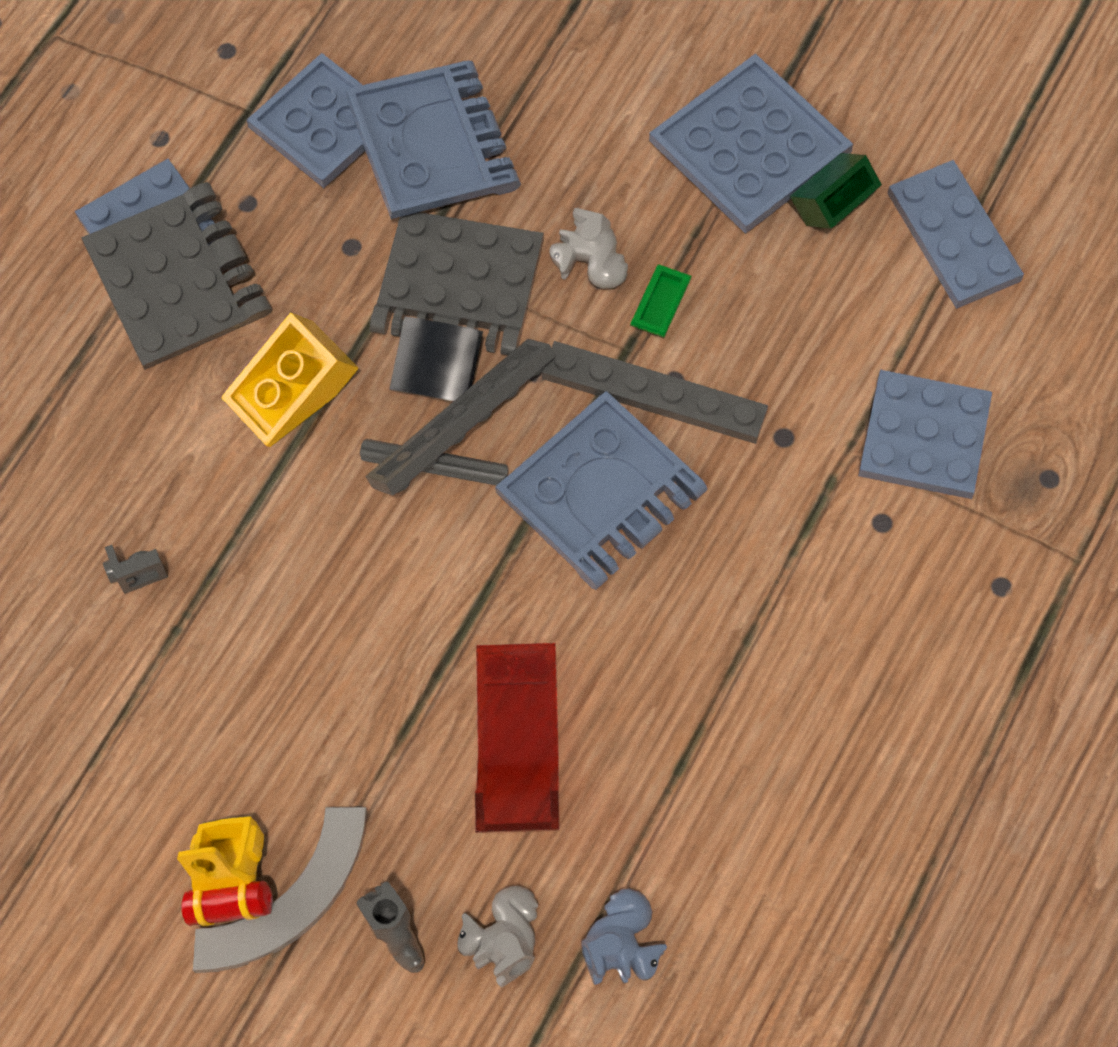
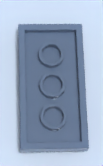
[888,160,1024,309]

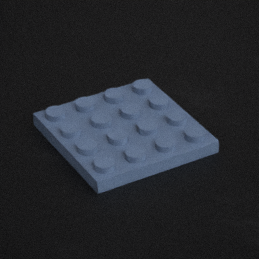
[649,53,853,234]

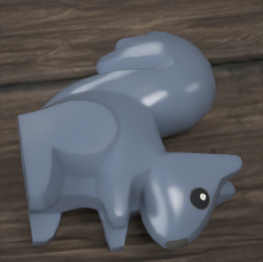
[581,889,667,985]

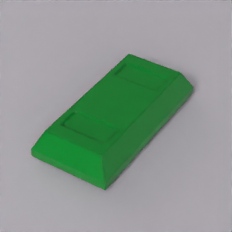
[630,264,692,338]

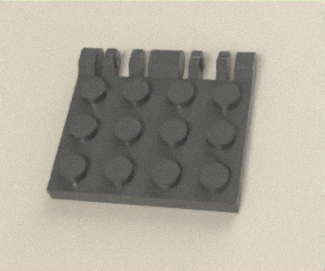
[81,182,272,370]
[370,212,544,356]

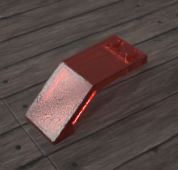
[475,643,560,833]

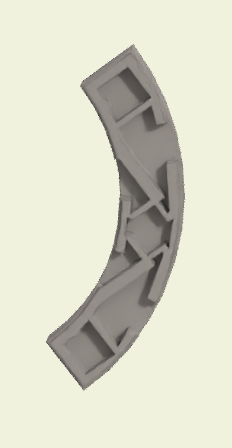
[193,807,368,973]

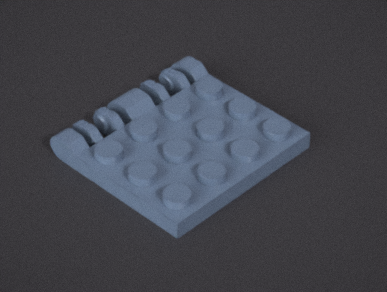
[346,60,521,219]
[495,391,708,590]

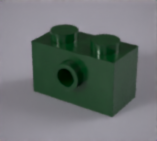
[790,153,882,229]

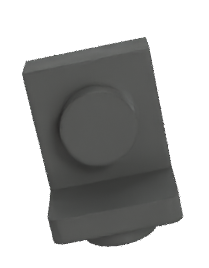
[103,545,168,594]

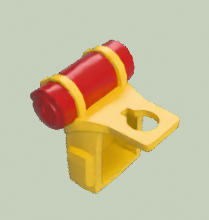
[177,816,273,926]

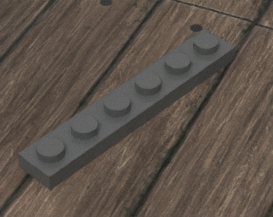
[365,339,555,496]
[542,341,768,444]

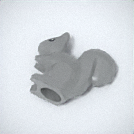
[549,208,628,289]
[457,886,538,987]

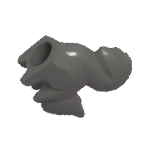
[356,882,424,973]

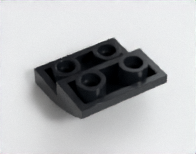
[389,316,483,402]

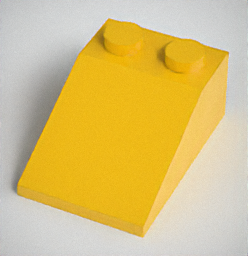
[221,312,359,447]

